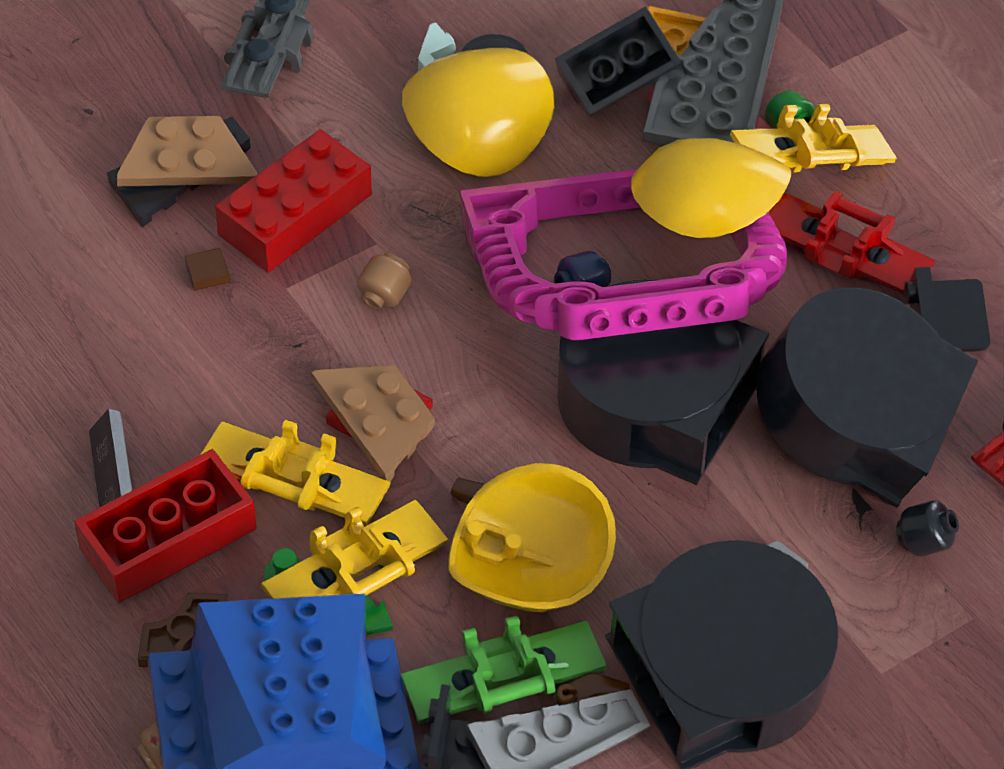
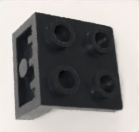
[421,684,485,769]

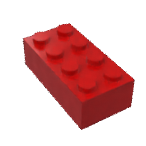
[215,129,372,273]
[74,448,257,603]

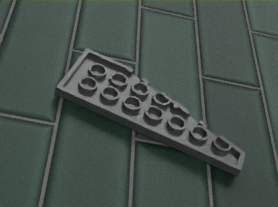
[643,0,784,145]

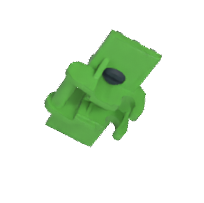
[401,616,607,724]

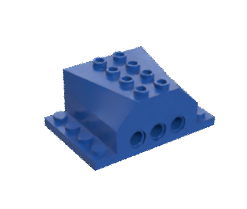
[148,593,420,769]

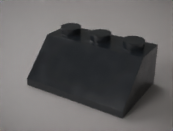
[555,6,682,117]

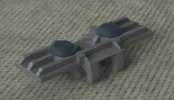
[221,0,314,98]

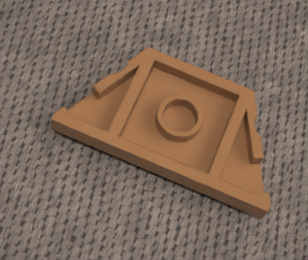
[117,116,257,186]
[311,365,435,481]

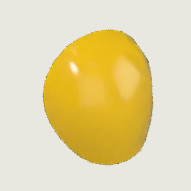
[402,48,554,177]
[631,138,791,238]
[448,463,616,613]

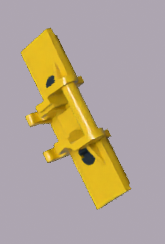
[730,104,897,172]
[201,420,390,526]
[261,499,449,599]

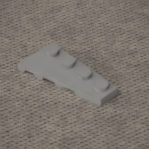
[464,689,651,769]

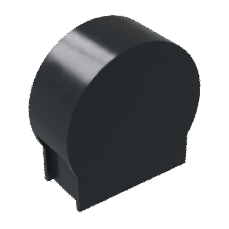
[557,279,769,485]
[756,287,978,508]
[605,541,838,769]

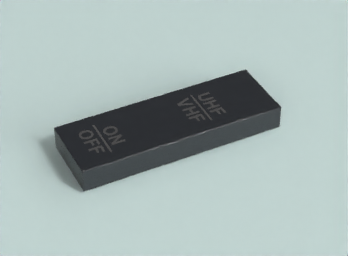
[89,408,132,507]

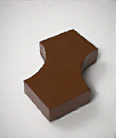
[138,593,229,667]

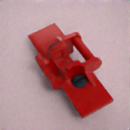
[768,191,936,294]

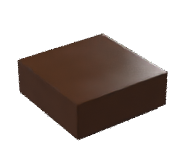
[185,248,230,291]

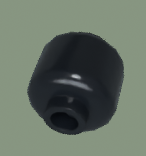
[896,500,959,556]

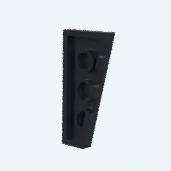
[107,117,251,227]

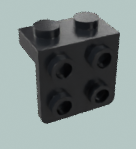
[904,267,991,352]

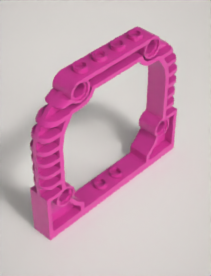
[460,169,787,340]

